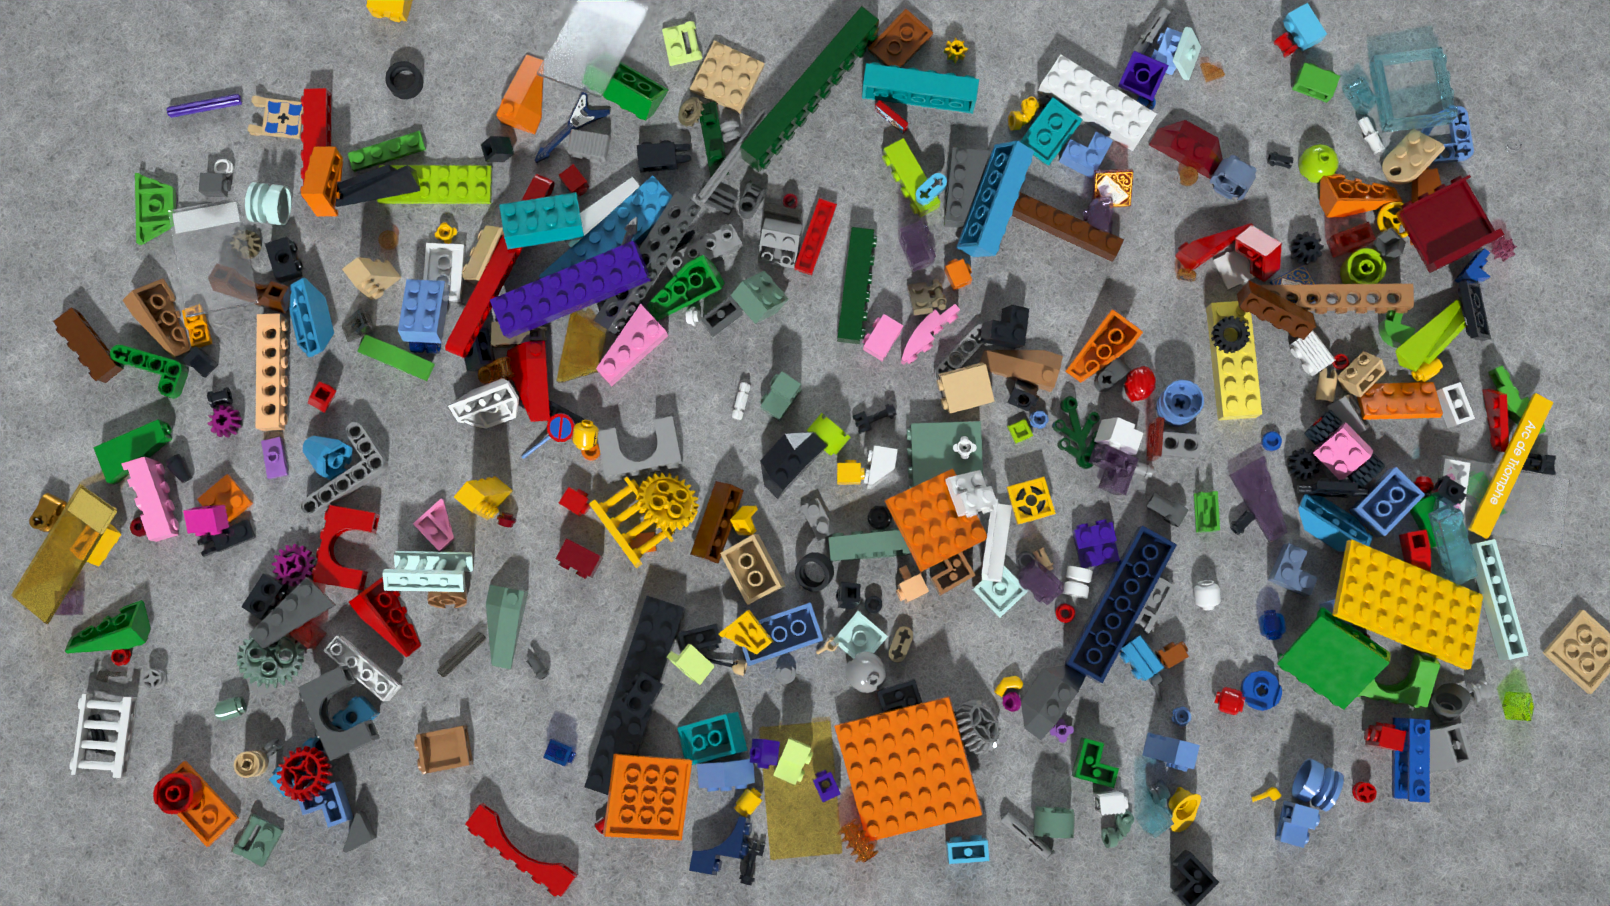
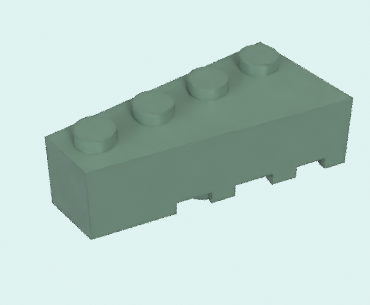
[828,528,910,562]

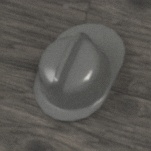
[1431,683,1471,723]

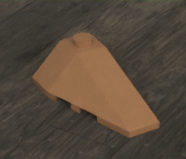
[123,278,190,358]
[980,350,1063,392]

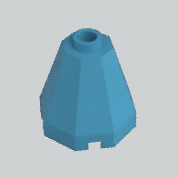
[303,436,352,481]

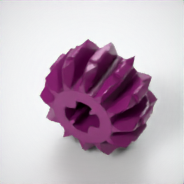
[207,405,243,438]

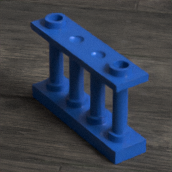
[1392,718,1430,803]

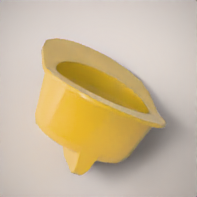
[1168,787,1201,832]

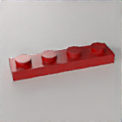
[794,198,837,276]

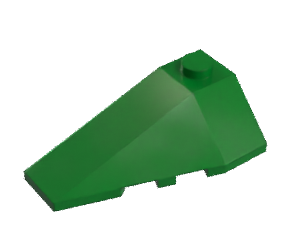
[646,254,725,321]
[65,600,151,654]

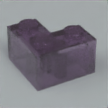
[898,220,936,273]
[1089,444,1139,495]

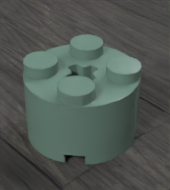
[1033,806,1075,838]

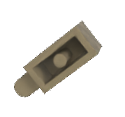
[491,320,547,348]

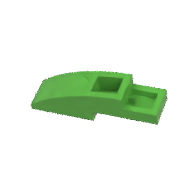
[1488,365,1546,434]

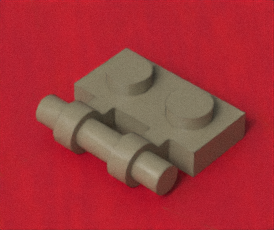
[907,279,946,316]

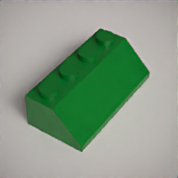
[582,53,669,121]

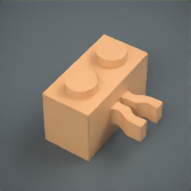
[896,565,929,604]

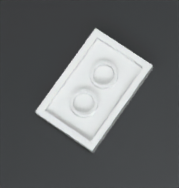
[423,243,466,302]

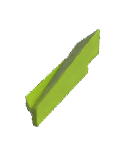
[1395,300,1466,372]

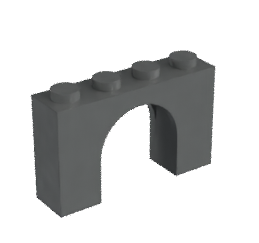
[298,665,380,761]

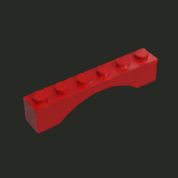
[465,803,578,897]

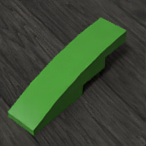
[357,334,435,381]

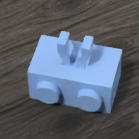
[1151,27,1182,75]

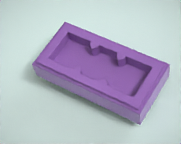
[261,437,288,479]

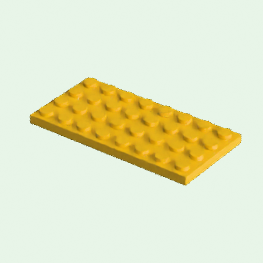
[1332,539,1483,670]

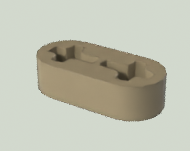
[888,626,913,662]

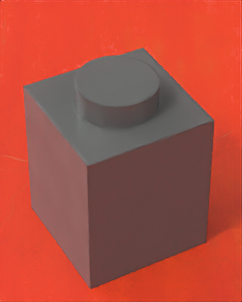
[198,173,231,197]

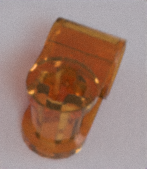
[478,357,516,384]

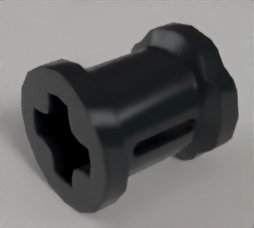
[207,387,233,408]

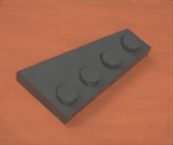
[249,577,336,648]

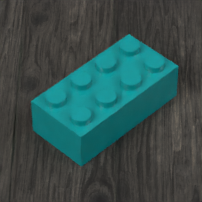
[499,192,584,249]

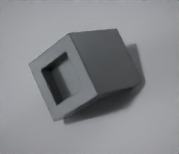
[1372,228,1406,262]

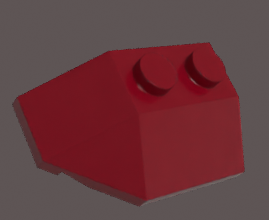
[1149,120,1223,179]

